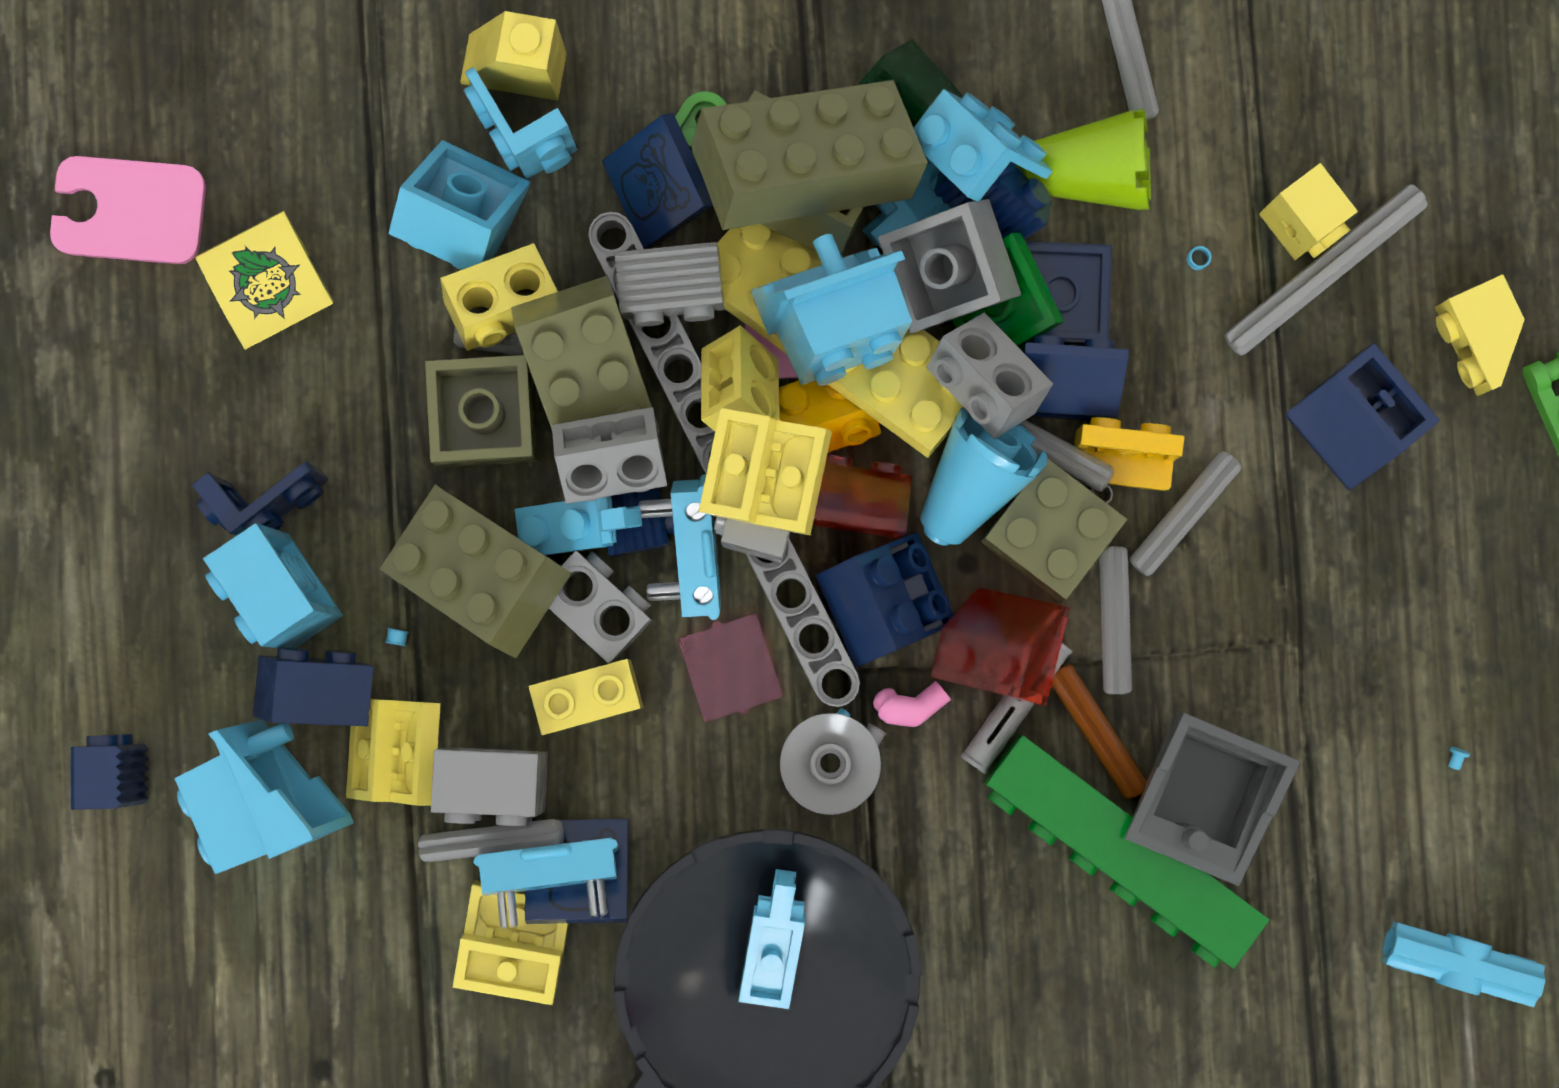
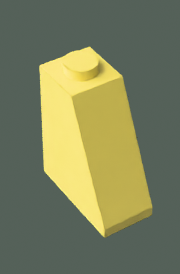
[460,11,567,101]

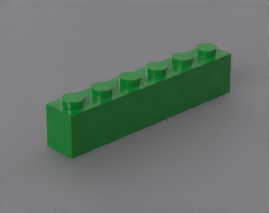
[982,734,1270,969]

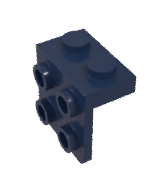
[192,462,328,536]

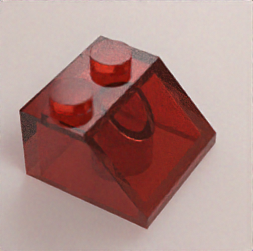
[812,455,912,539]
[931,588,1070,706]

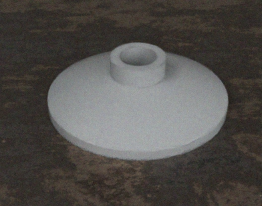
[780,713,881,815]

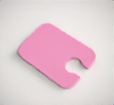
[50,156,206,264]

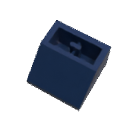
[1021,335,1129,421]
[1284,343,1440,490]
[815,532,958,668]

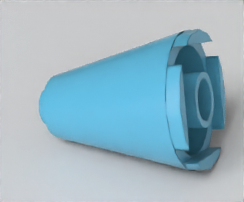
[920,407,1047,546]

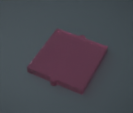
[678,614,783,722]

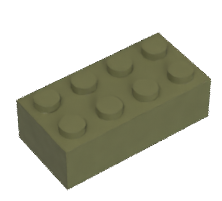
[691,80,928,230]

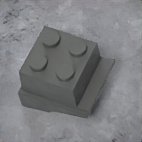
[1123,712,1300,886]

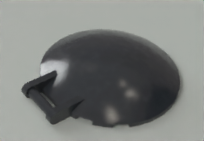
[614,829,922,1088]

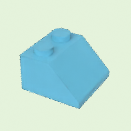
[388,140,530,270]

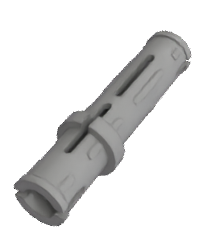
[960,633,1073,775]

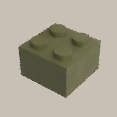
[425,355,539,468]
[980,458,1128,602]

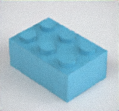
[203,523,343,648]

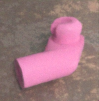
[873,681,951,727]

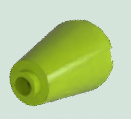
[1016,108,1151,210]

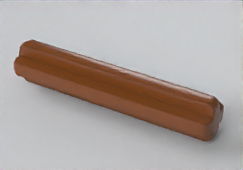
[1050,664,1147,800]

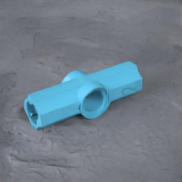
[1382,921,1546,1007]

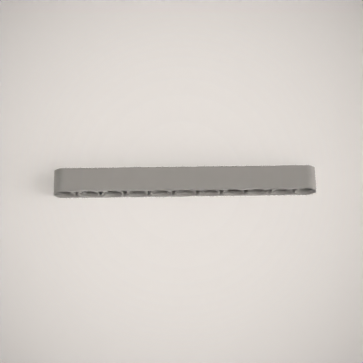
[588,212,860,707]

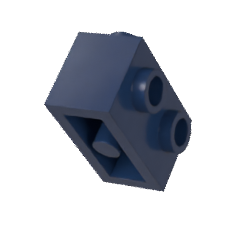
[253,647,374,726]

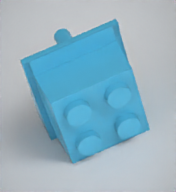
[751,234,912,386]
[174,719,354,874]

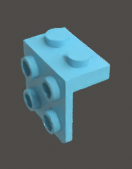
[463,67,577,180]
[914,89,1053,202]

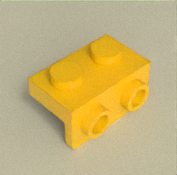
[779,380,881,452]
[1074,417,1184,491]

